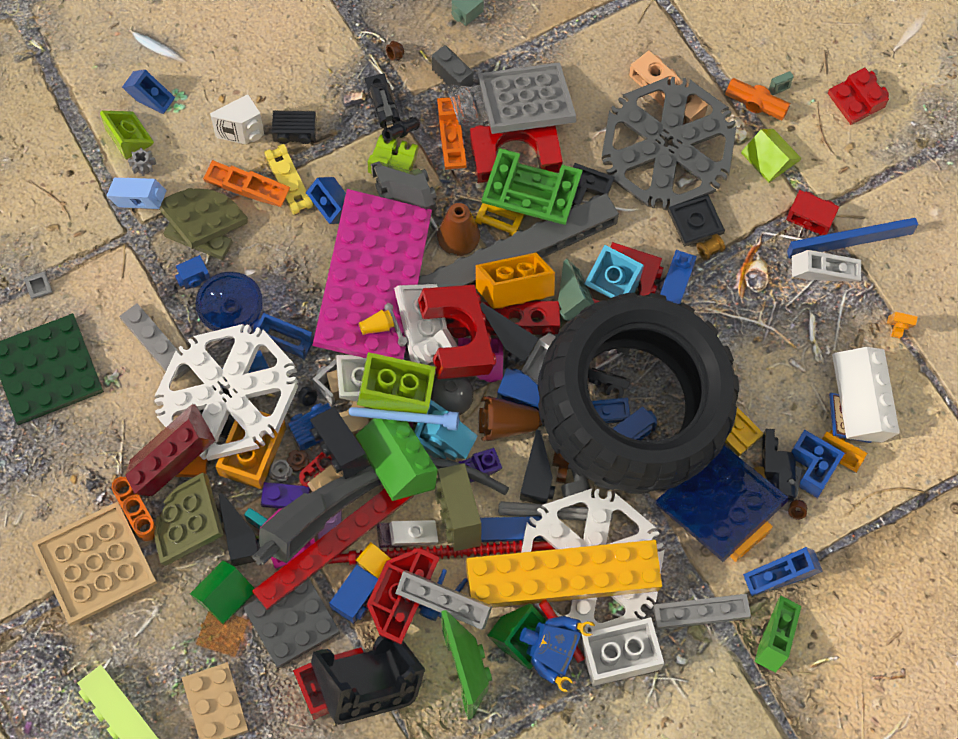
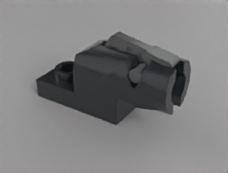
[364,73,400,129]
[762,429,802,503]

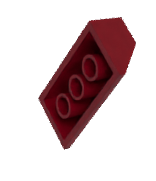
[125,404,216,496]

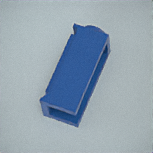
[253,313,313,360]
[613,406,657,441]

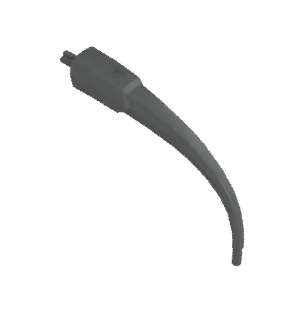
[252,457,509,566]

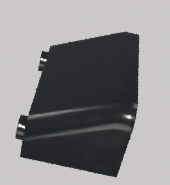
[311,636,425,725]

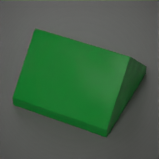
[190,560,255,625]

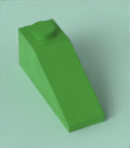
[754,596,802,673]

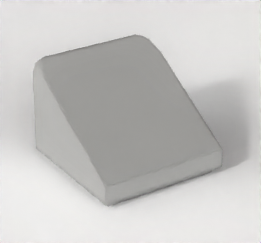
[24,270,52,299]

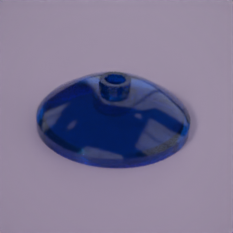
[195,272,263,331]

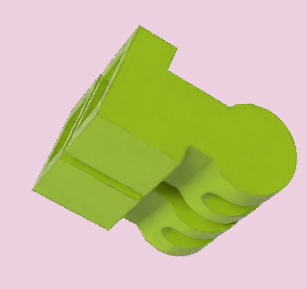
[367,134,419,174]

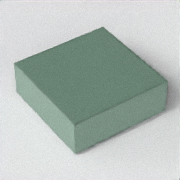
[769,71,794,95]

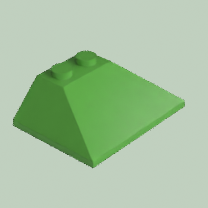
[481,148,583,225]
[441,610,492,720]

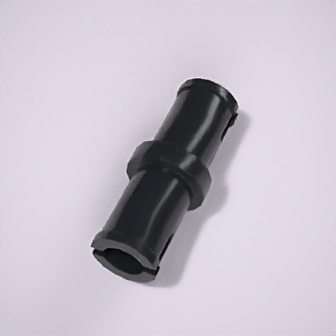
[382,117,420,142]

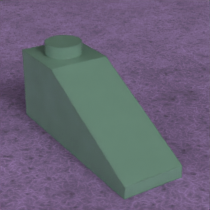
[558,259,594,321]

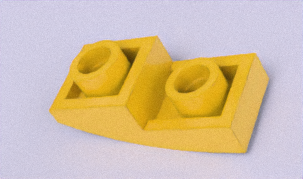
[356,542,390,578]

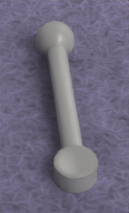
[385,303,407,346]

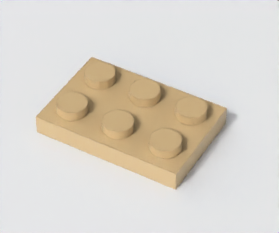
[182,662,249,739]

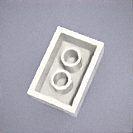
[580,617,664,686]

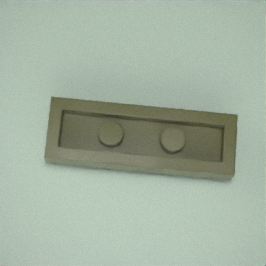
[164,222,233,260]

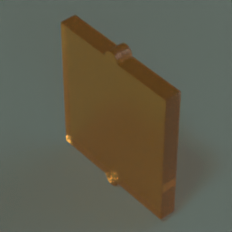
[196,611,249,657]

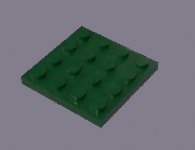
[0,313,104,425]

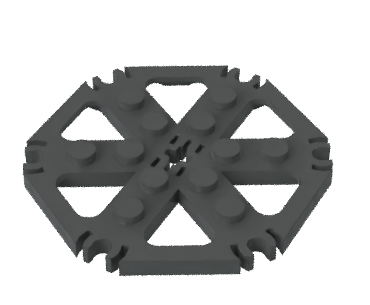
[602,77,737,210]

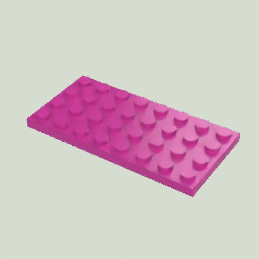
[312,189,432,360]

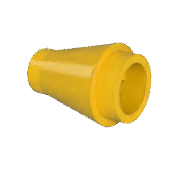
[359,310,394,335]

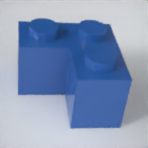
[791,429,845,498]

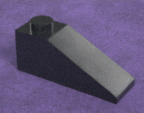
[480,303,539,363]
[520,429,556,504]
[218,494,260,566]

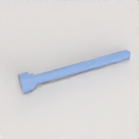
[348,407,459,431]

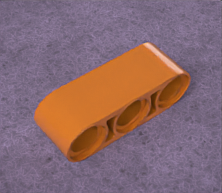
[112,477,156,541]

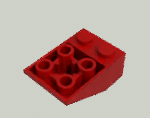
[293,647,364,720]

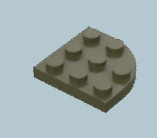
[159,188,248,249]
[154,473,224,566]

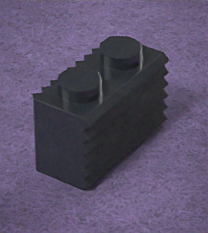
[272,110,317,144]

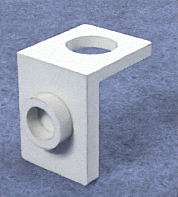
[313,360,337,405]

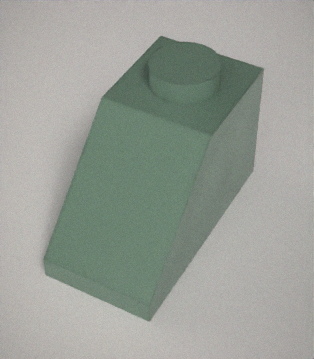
[451,0,484,26]

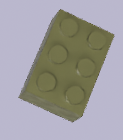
[435,463,481,552]

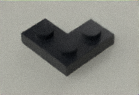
[572,163,615,207]

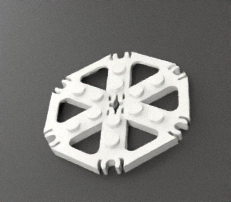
[154,324,298,461]
[521,488,665,632]

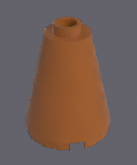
[437,203,480,256]
[478,396,542,441]

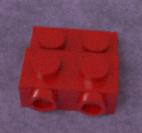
[827,67,889,125]

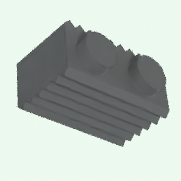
[432,45,474,95]

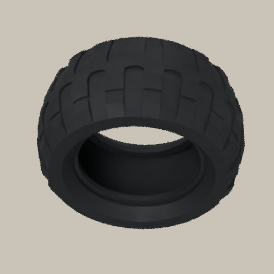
[538,293,739,494]

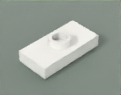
[389,520,438,546]

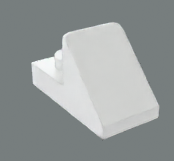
[412,329,458,365]

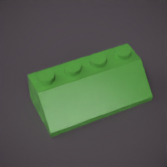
[355,418,438,501]

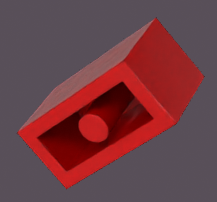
[786,190,839,235]

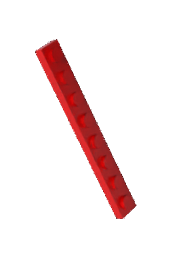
[252,489,414,610]

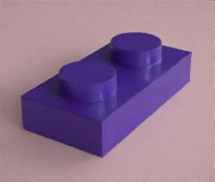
[261,482,310,509]

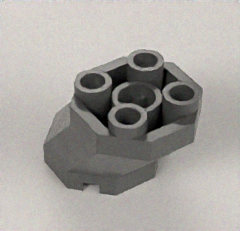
[371,161,437,213]

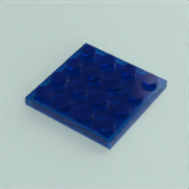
[656,445,788,562]

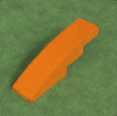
[203,160,290,207]

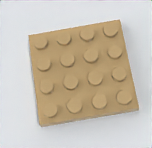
[32,501,157,626]

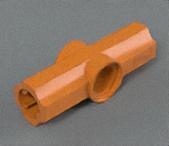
[725,78,791,121]

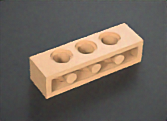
[629,50,708,125]

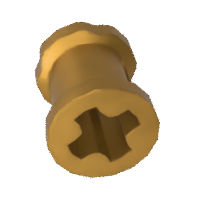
[696,234,725,261]

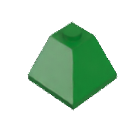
[487,604,547,670]

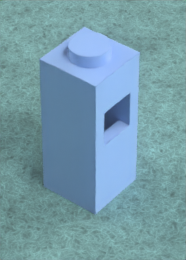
[107,177,167,209]

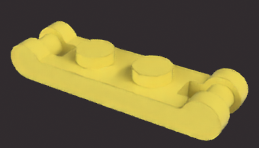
[264,144,314,215]

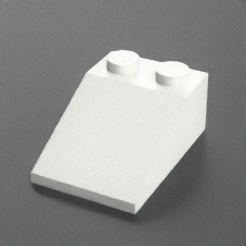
[336,355,404,402]

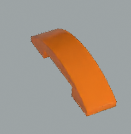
[437,97,467,170]

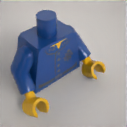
[520,616,595,693]

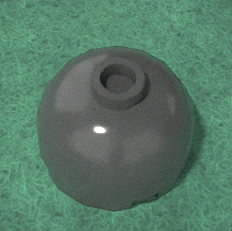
[431,376,473,415]

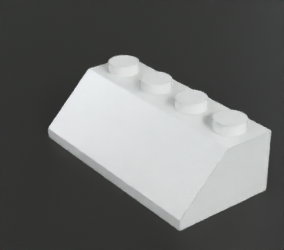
[832,347,900,443]

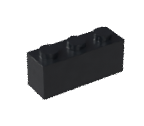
[310,407,370,479]

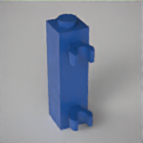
[660,250,697,304]

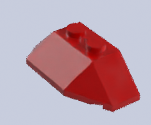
[367,548,440,645]

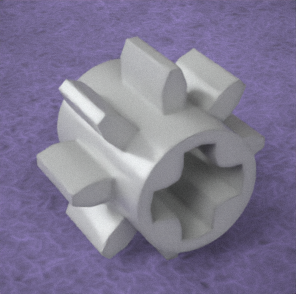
[128,148,156,176]

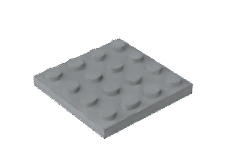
[478,63,576,134]

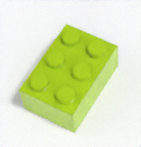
[357,352,436,414]

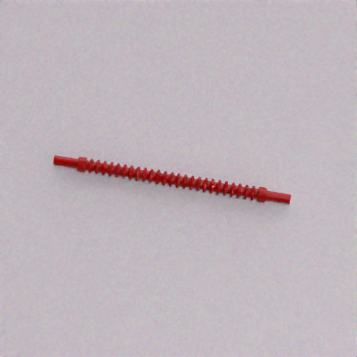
[328,540,555,565]

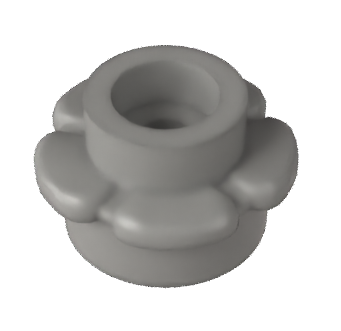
[270,459,292,482]

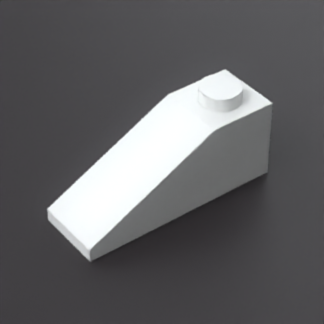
[792,250,861,282]

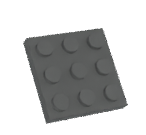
[243,579,340,669]

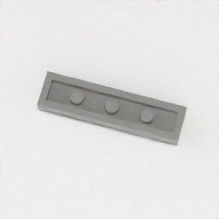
[119,303,191,382]
[395,570,493,630]
[653,594,751,630]

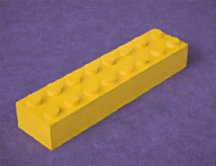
[466,540,662,608]

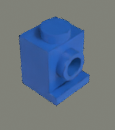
[175,255,211,289]

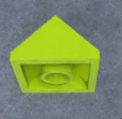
[100,110,154,159]
[741,129,801,183]

